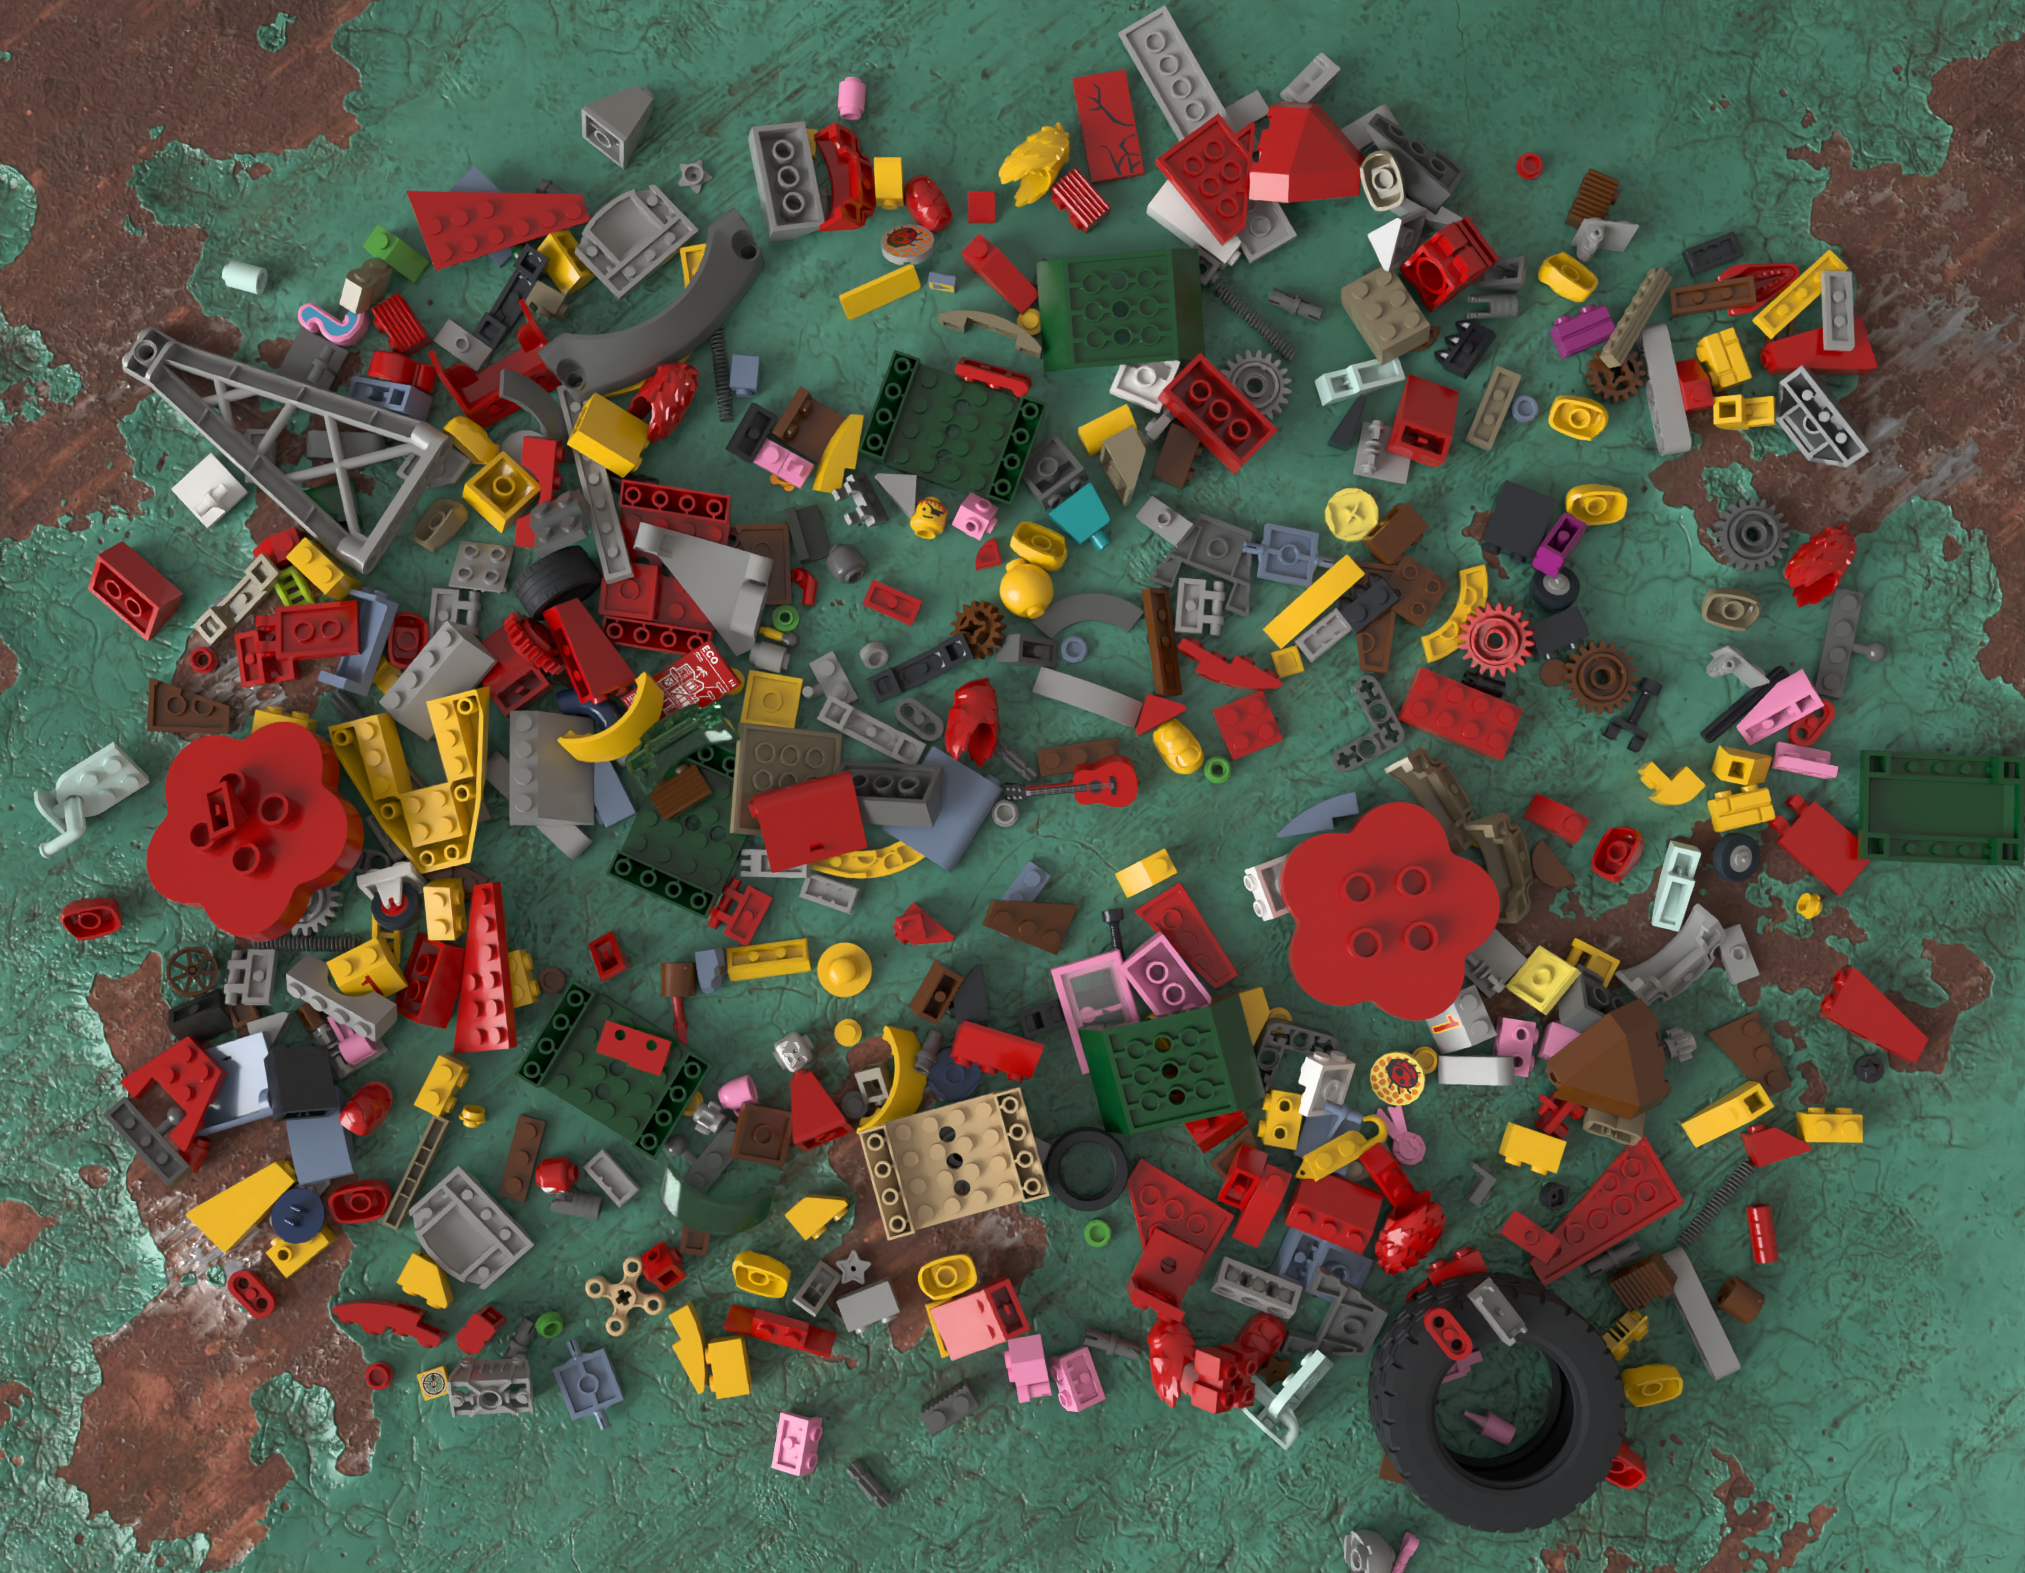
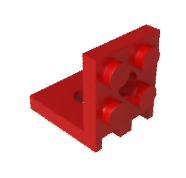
[1126,1227,1205,1323]

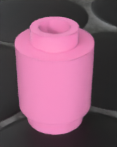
[838,77,866,120]

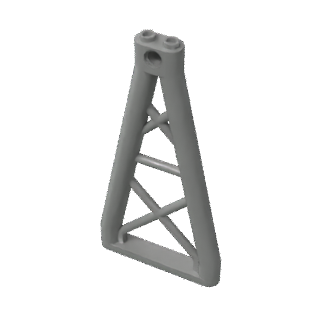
[122,326,453,575]

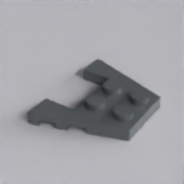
[1149,514,1252,618]
[1280,1265,1388,1355]

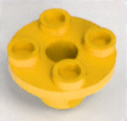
[817,942,872,997]

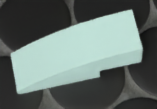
[1314,357,1405,406]
[1651,840,1701,932]

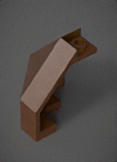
[1545,998,1671,1120]

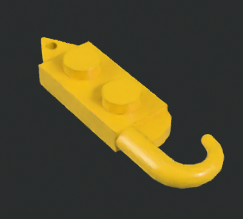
[1294,1115,1388,1182]

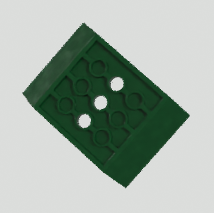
[1036,249,1205,372]
[858,350,1048,506]
[606,725,749,919]
[514,979,713,1160]
[1078,991,1266,1135]

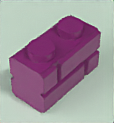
[1550,304,1616,360]
[1532,513,1588,578]

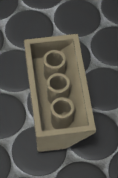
[1099,425,1148,509]

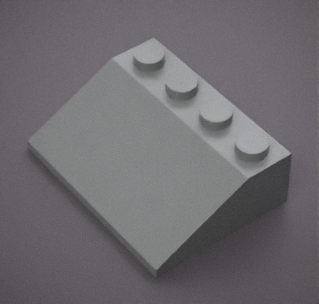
[509,711,594,825]

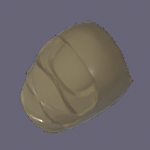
[1360,149,1405,212]
[412,497,469,552]
[1701,587,1762,631]

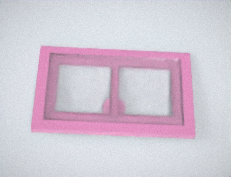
[1051,949,1140,1074]

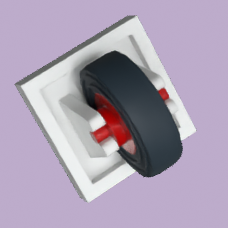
[356,862,428,931]

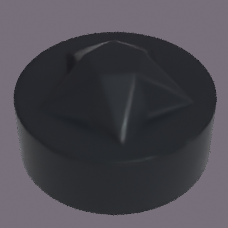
[1853,1055,1884,1083]
[1539,1181,1568,1211]

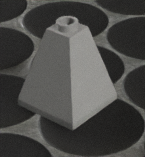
[582,85,654,170]

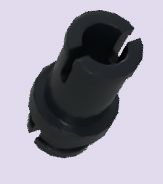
[1461,670,1506,698]

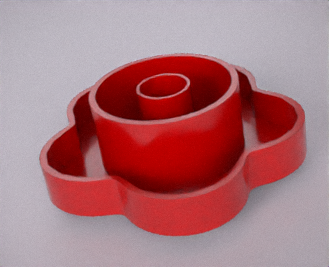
[146,722,364,942]
[1279,802,1500,1021]

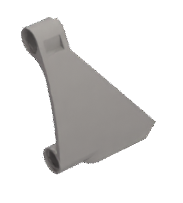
[634,522,774,656]

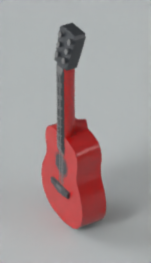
[1003,755,1138,807]

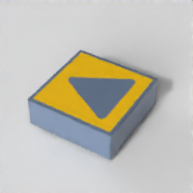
[928,272,957,293]

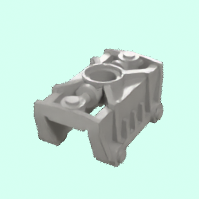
[447,1354,535,1417]

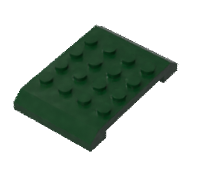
[1858,750,2025,866]

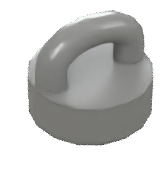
[859,642,889,669]

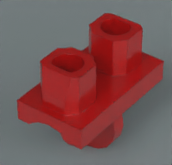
[1534,1091,1586,1140]

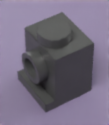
[1192,244,1221,288]

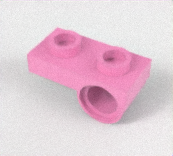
[327,1016,379,1065]

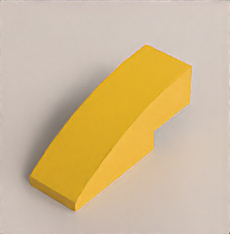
[812,414,864,493]
[669,1300,708,1394]

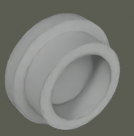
[992,800,1019,827]

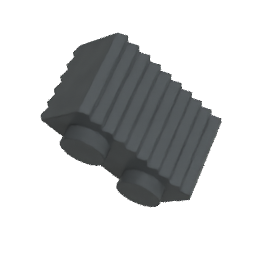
[920,1379,981,1437]

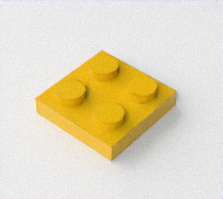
[740,670,804,728]

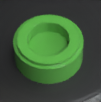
[1084,1218,1112,1247]

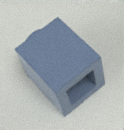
[729,354,762,398]

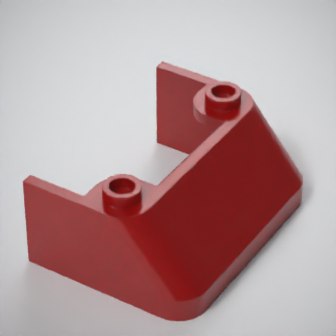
[428,298,562,428]

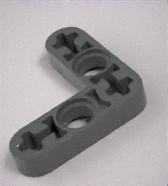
[1330,675,1405,773]
[1254,1018,1339,1092]

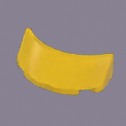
[557,671,664,763]
[856,1024,927,1134]

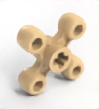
[585,1254,666,1336]

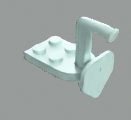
[34,742,150,859]
[1242,1350,1334,1451]

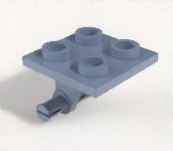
[1293,1099,1363,1176]

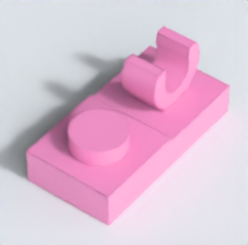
[754,439,814,489]

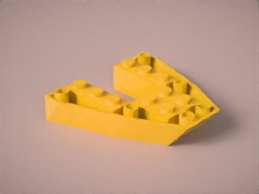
[328,686,490,874]

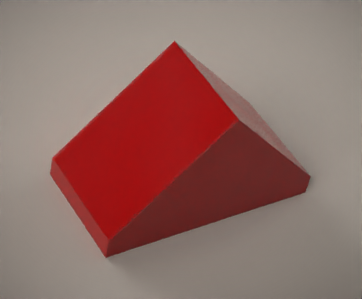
[1135,694,1187,737]
[201,780,249,841]
[588,930,633,982]

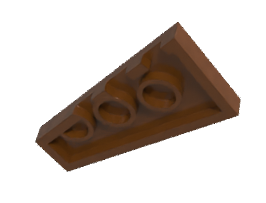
[1351,560,1397,674]

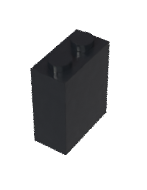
[1478,480,1557,565]
[263,1043,338,1122]

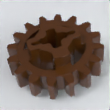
[1584,348,1646,404]
[950,600,1007,660]

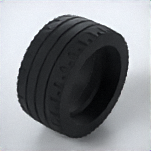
[513,545,602,621]
[1046,1126,1129,1212]

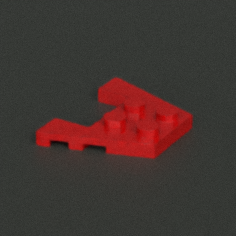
[120,1036,228,1153]

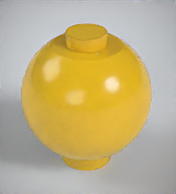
[1000,558,1054,619]

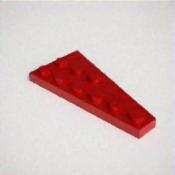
[406,191,591,271]
[453,882,517,1054]
[1527,1133,1685,1287]

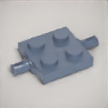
[1243,523,1334,587]
[552,1337,626,1430]

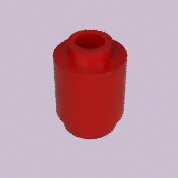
[177,1136,211,1175]

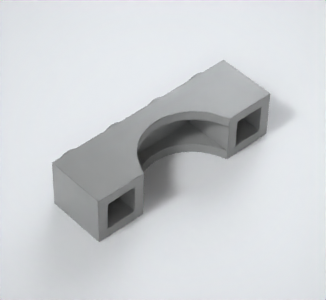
[286,953,397,1042]

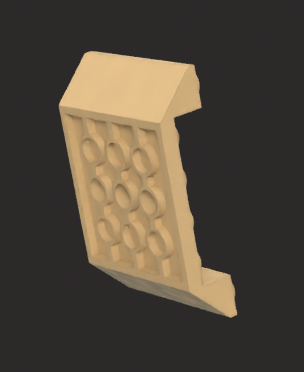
[859,1087,1050,1241]

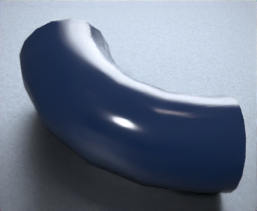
[556,688,623,732]

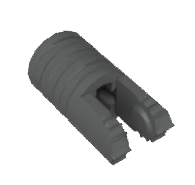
[1467,293,1518,319]
[549,1190,604,1220]

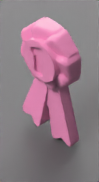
[1373,1106,1426,1166]

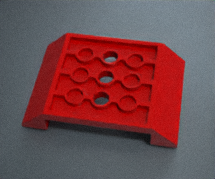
[602,479,732,655]

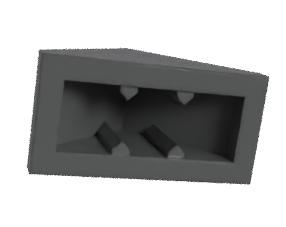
[1475,256,1528,293]

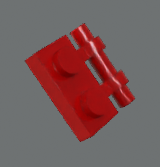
[707,877,774,946]

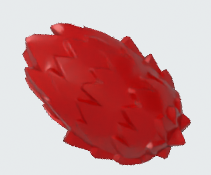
[627,362,700,444]
[1784,524,1857,607]
[945,677,1000,767]
[1375,1189,1446,1276]
[1147,1317,1198,1408]

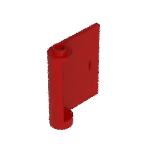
[748,770,868,873]

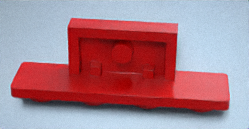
[724,1304,836,1358]

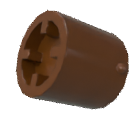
[661,962,697,996]
[1715,1275,1765,1324]

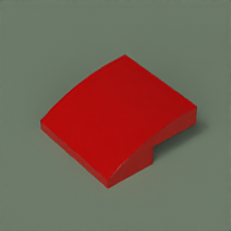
[234,630,301,688]

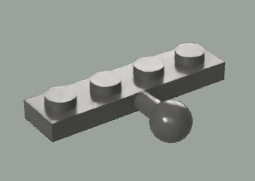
[1814,588,1887,700]
[103,1096,194,1189]
[660,1118,737,1221]

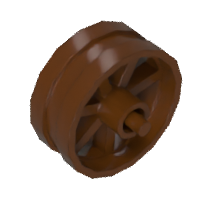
[166,947,218,997]

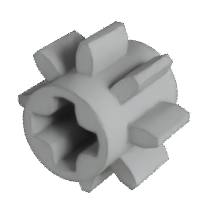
[1662,1027,1697,1063]
[692,1101,727,1135]

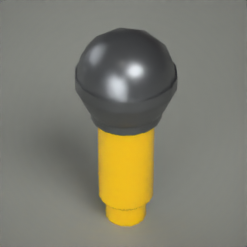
[759,626,800,650]

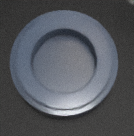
[1510,395,1539,424]
[1060,636,1088,664]

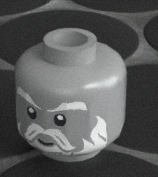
[772,1031,814,1072]

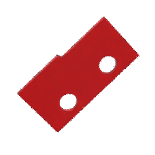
[596,1020,672,1076]

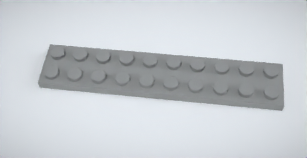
[1118,5,1297,265]

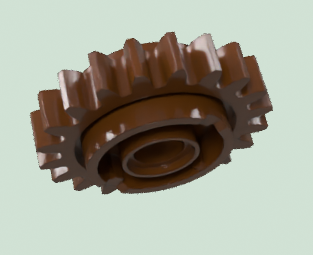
[1562,640,1639,716]

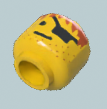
[910,497,948,539]

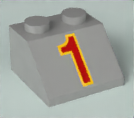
[1426,983,1497,1055]

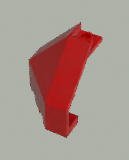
[1249,101,1366,203]

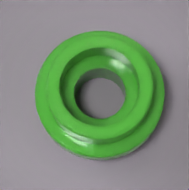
[772,605,799,632]
[1204,756,1231,783]
[535,1312,563,1338]

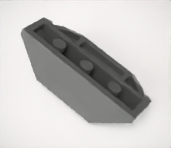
[1776,365,1870,468]

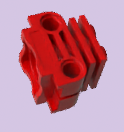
[1398,215,1500,313]

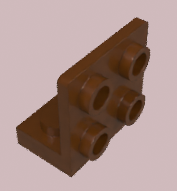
[772,386,847,465]

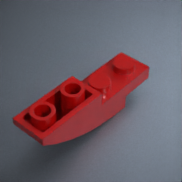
[1176,637,1283,691]
[332,1299,448,1348]

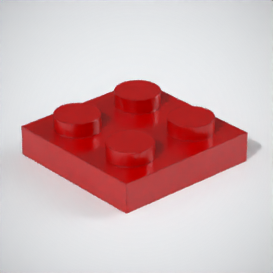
[598,563,660,620]
[1212,690,1283,761]

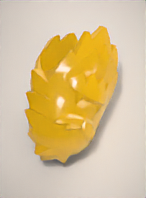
[999,122,1070,207]

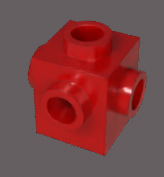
[640,1241,687,1292]

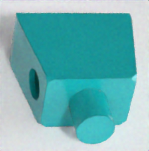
[1049,482,1112,552]

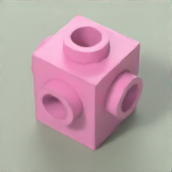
[952,492,999,541]

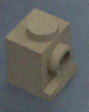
[525,280,571,321]
[854,1059,893,1105]

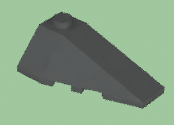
[1558,964,1664,1048]

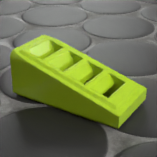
[274,565,316,606]

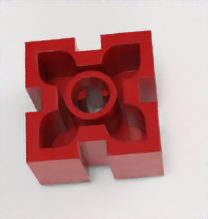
[1191,1342,1258,1414]

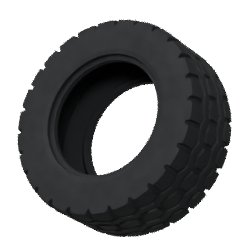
[1368,1272,1626,1533]

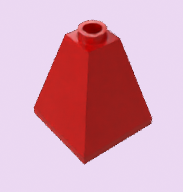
[790,1069,855,1152]

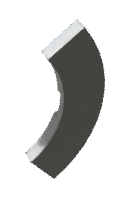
[499,369,576,464]
[1031,593,1144,640]

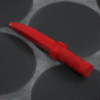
[672,996,688,1045]

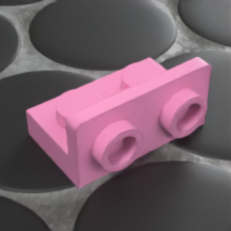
[1772,742,1838,779]
[1049,1346,1106,1412]
[771,1411,822,1476]

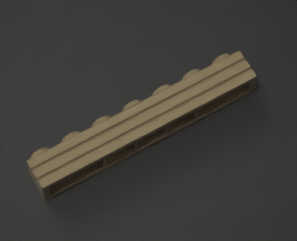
[1599,267,1672,368]
[381,1115,453,1231]

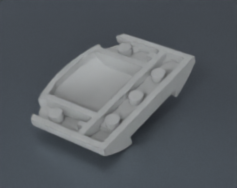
[575,184,699,300]
[409,1165,535,1289]

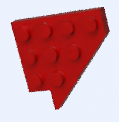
[1155,113,1255,246]
[1127,1157,1235,1286]

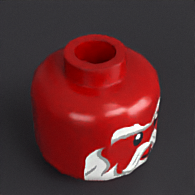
[535,1156,579,1193]

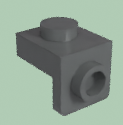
[1464,1161,1497,1206]

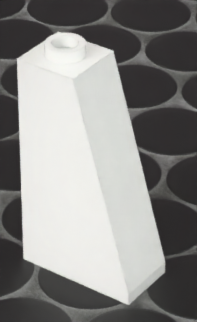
[1146,180,1241,270]

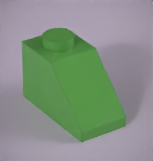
[363,224,430,284]

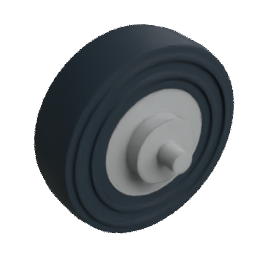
[1529,566,1580,611]
[1713,833,1760,882]

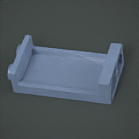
[317,587,399,697]

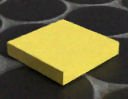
[1505,945,1581,1015]

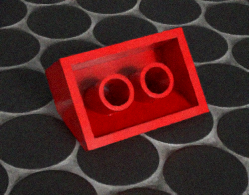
[88,541,183,641]
[394,932,466,1029]
[949,1021,1044,1083]
[1285,1172,1383,1255]

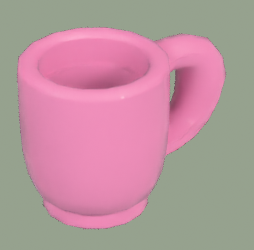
[718,1075,758,1117]

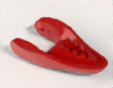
[1714,263,1799,317]

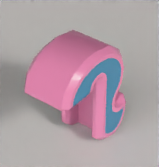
[298,302,370,347]

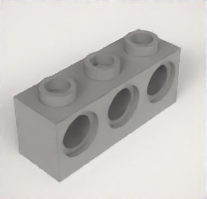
[1210,1257,1303,1321]

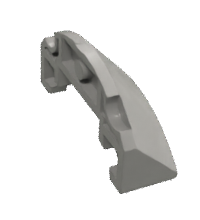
[1615,903,1726,1006]

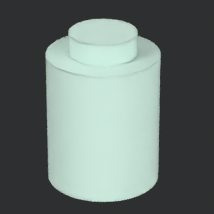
[222,260,267,295]

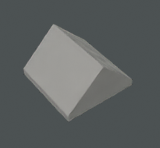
[1367,207,1428,271]

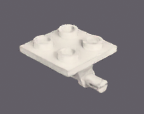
[171,453,249,529]

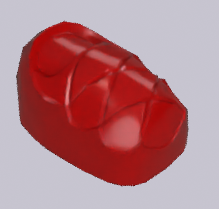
[904,175,953,235]
[388,612,429,670]
[1591,826,1645,883]
[60,897,123,941]
[339,1081,394,1136]
[328,1179,392,1224]
[1233,1312,1287,1367]
[1605,1443,1647,1489]

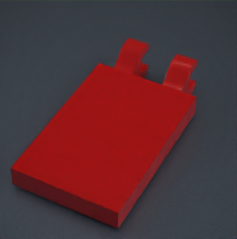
[256,600,361,662]
[1767,794,1871,895]

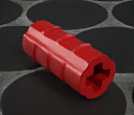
[1746,1203,1779,1263]

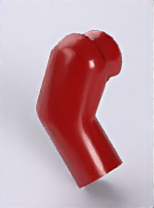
[791,568,818,606]

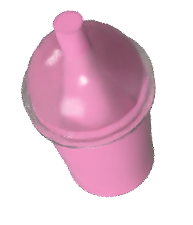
[1463,1408,1516,1446]

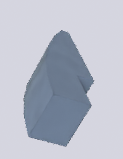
[1276,792,1359,838]

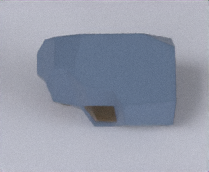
[695,947,727,994]

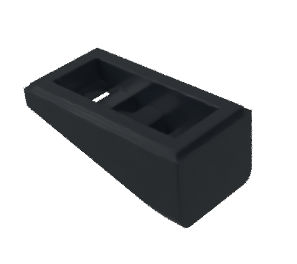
[1327,394,1367,452]

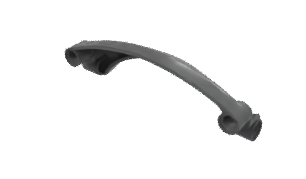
[537,208,765,402]

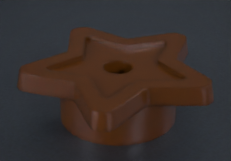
[1257,1355,1291,1387]

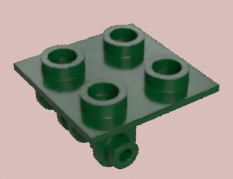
[303,480,364,543]

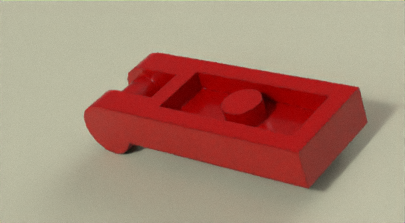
[955,357,1032,397]

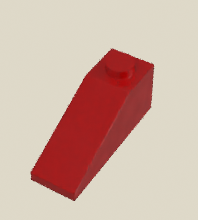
[961,233,1039,315]
[1231,1162,1292,1248]

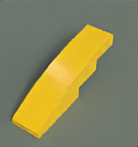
[1263,554,1366,649]

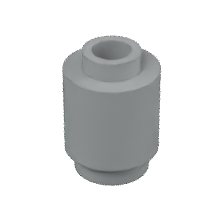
[749,641,791,674]

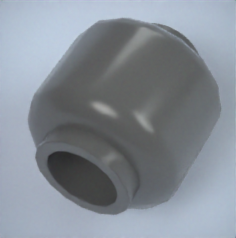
[826,544,866,584]

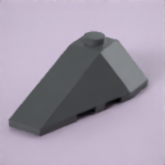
[1365,113,1467,213]

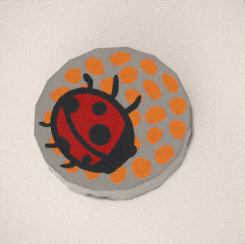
[881,224,935,265]

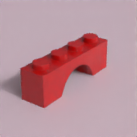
[514,435,565,548]

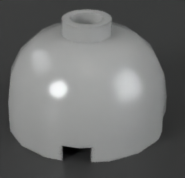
[1344,1529,1395,1573]

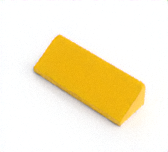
[839,263,921,320]
[726,938,811,981]

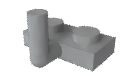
[802,651,858,704]

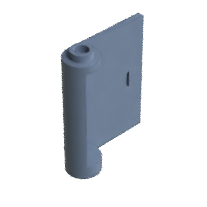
[881,746,1003,873]
[196,1031,273,1137]

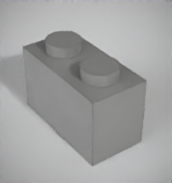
[836,1277,901,1333]

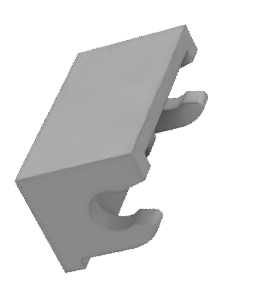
[1279,53,1341,103]
[1467,1278,1528,1346]

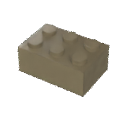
[1341,267,1430,366]

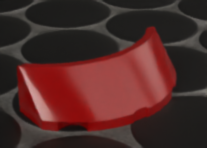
[814,122,876,231]

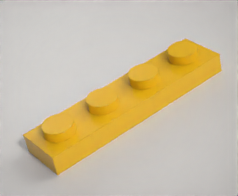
[1752,249,1848,339]

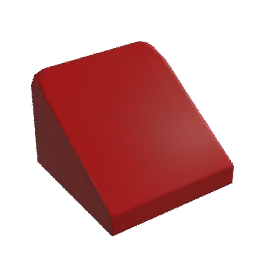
[968,191,995,224]

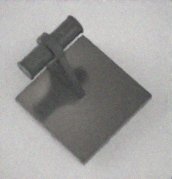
[277,328,350,391]

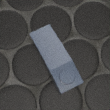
[347,376,433,421]
[594,760,639,828]

